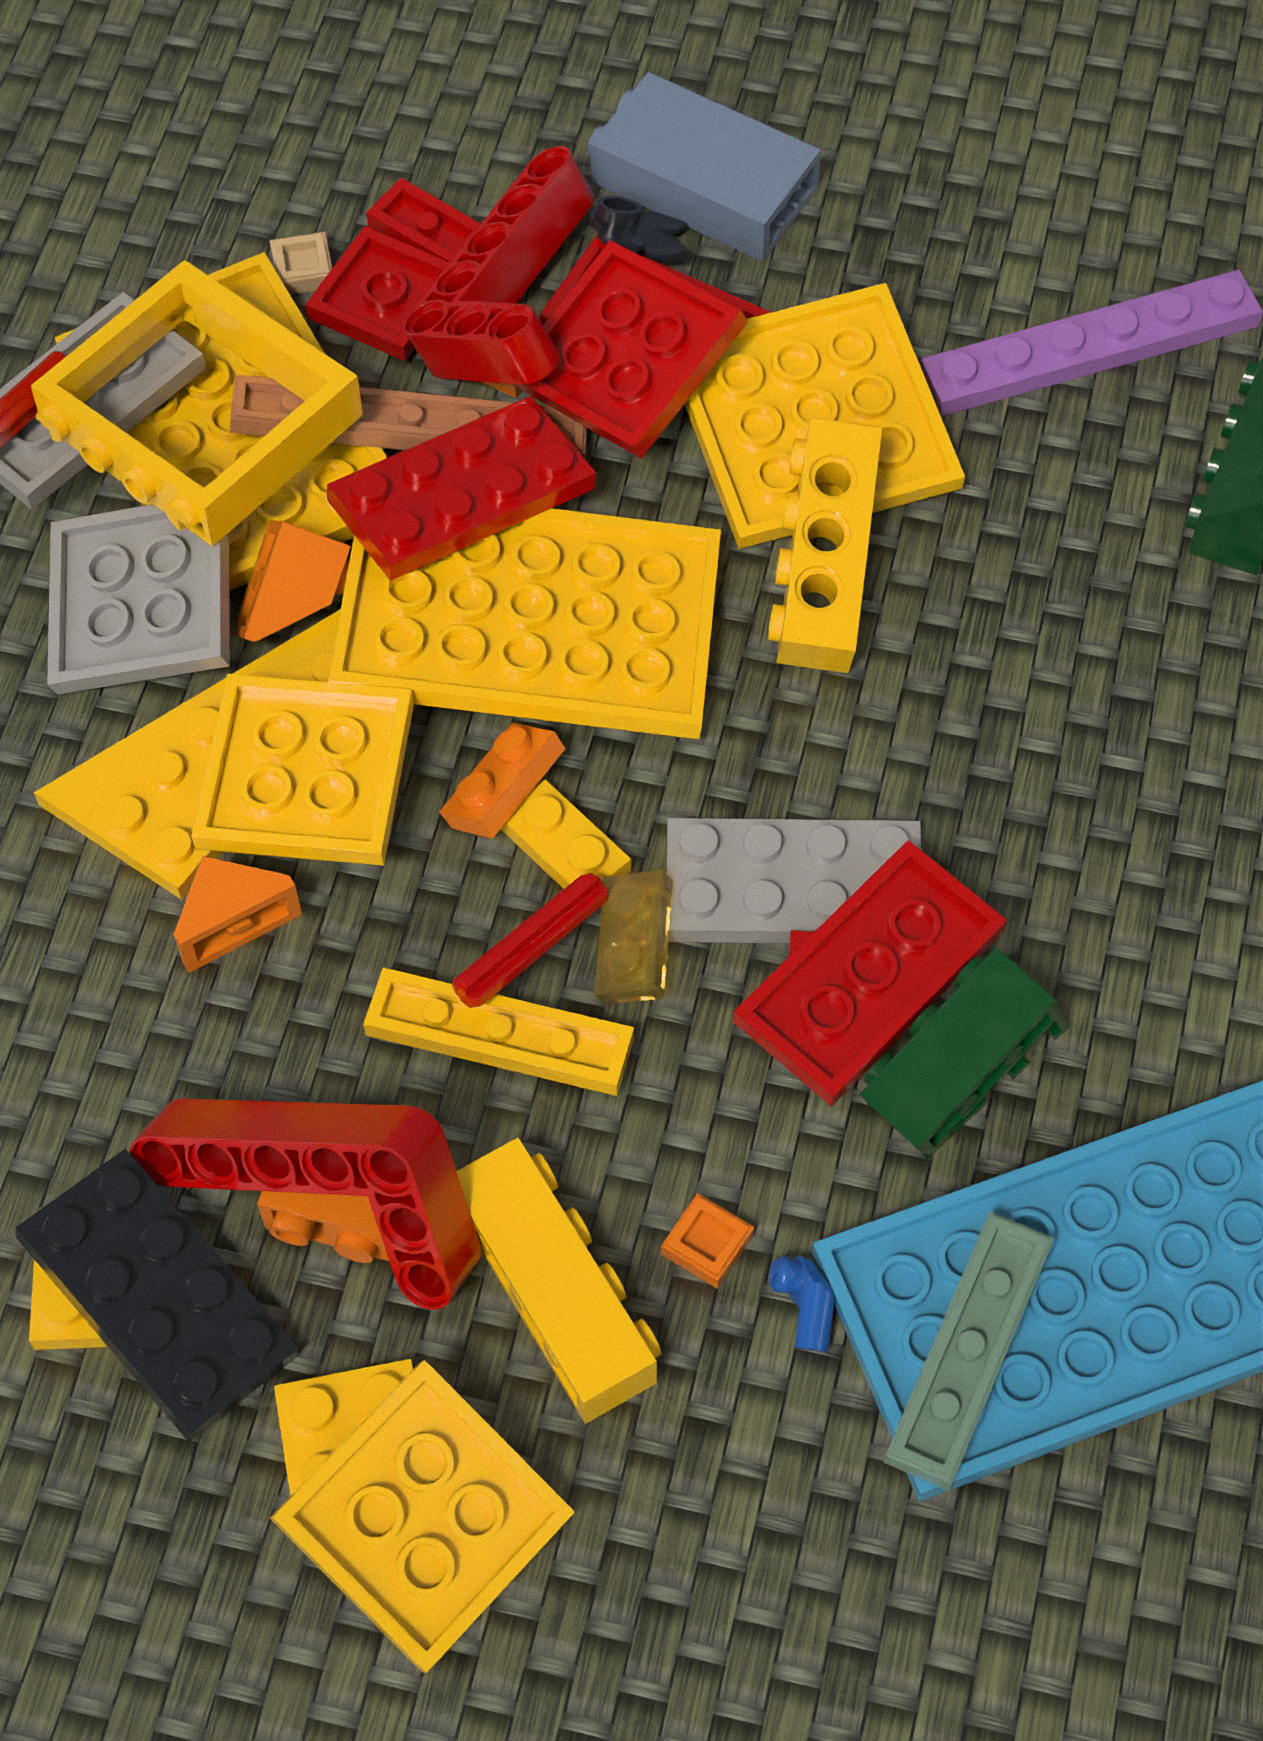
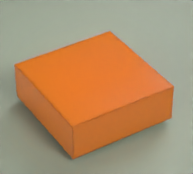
[661,1193,754,1289]

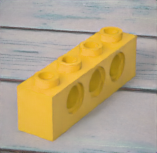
[768,417,882,673]

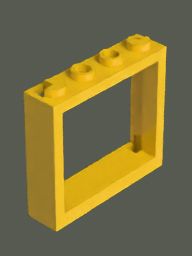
[31,260,363,547]

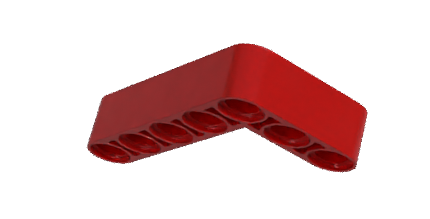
[403,146,595,385]
[130,1098,481,1310]

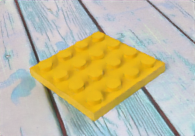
[685,283,965,549]

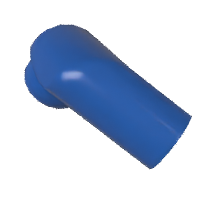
[769,1255,835,1352]

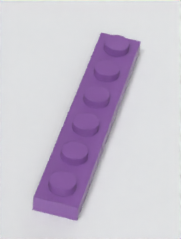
[920,269,1263,417]

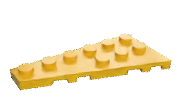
[34,609,341,900]

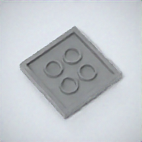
[47,504,230,695]

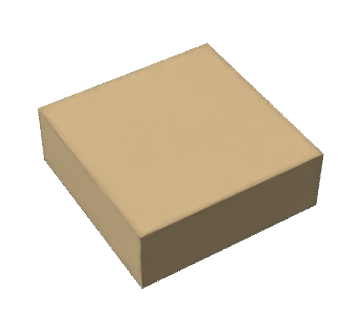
[270,232,332,295]

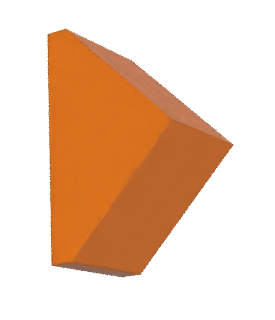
[173,856,302,973]

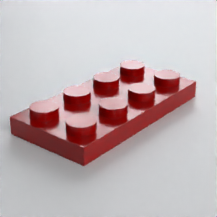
[327,396,596,581]
[733,840,1007,1107]

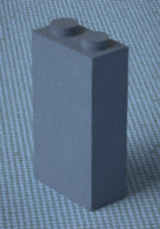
[587,72,821,262]

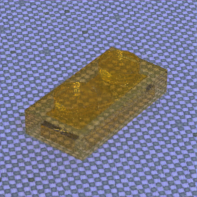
[594,870,673,1004]

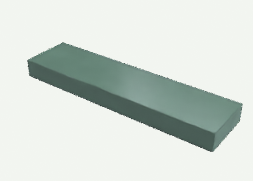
[884,1212,1054,1491]

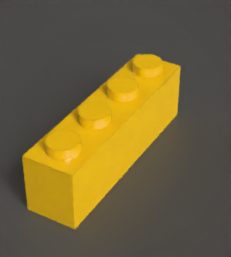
[457,1138,662,1424]

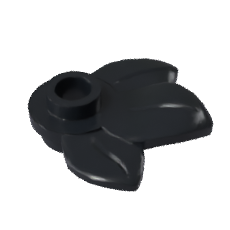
[589,196,688,262]

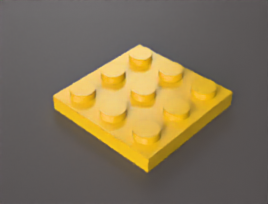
[191,674,414,866]
[270,1360,575,1673]

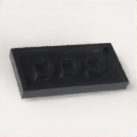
[15,1148,299,1442]

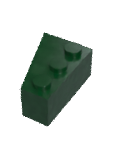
[859,947,1069,1159]

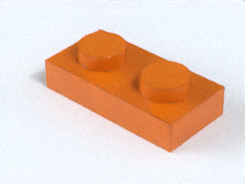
[439,723,566,839]

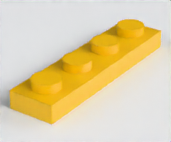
[363,968,634,1096]

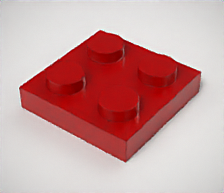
[305,226,450,362]

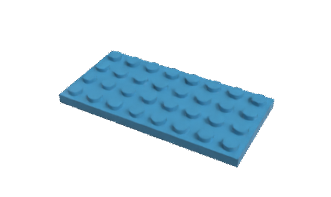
[812,1081,1263,1502]

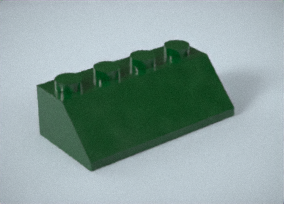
[1185,356,1263,576]

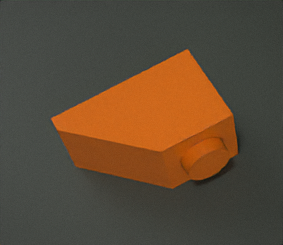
[231,520,351,642]

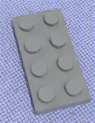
[0,291,206,510]
[666,818,921,943]

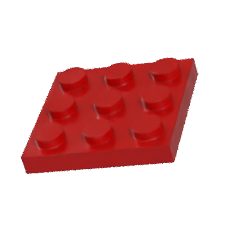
[512,240,748,459]

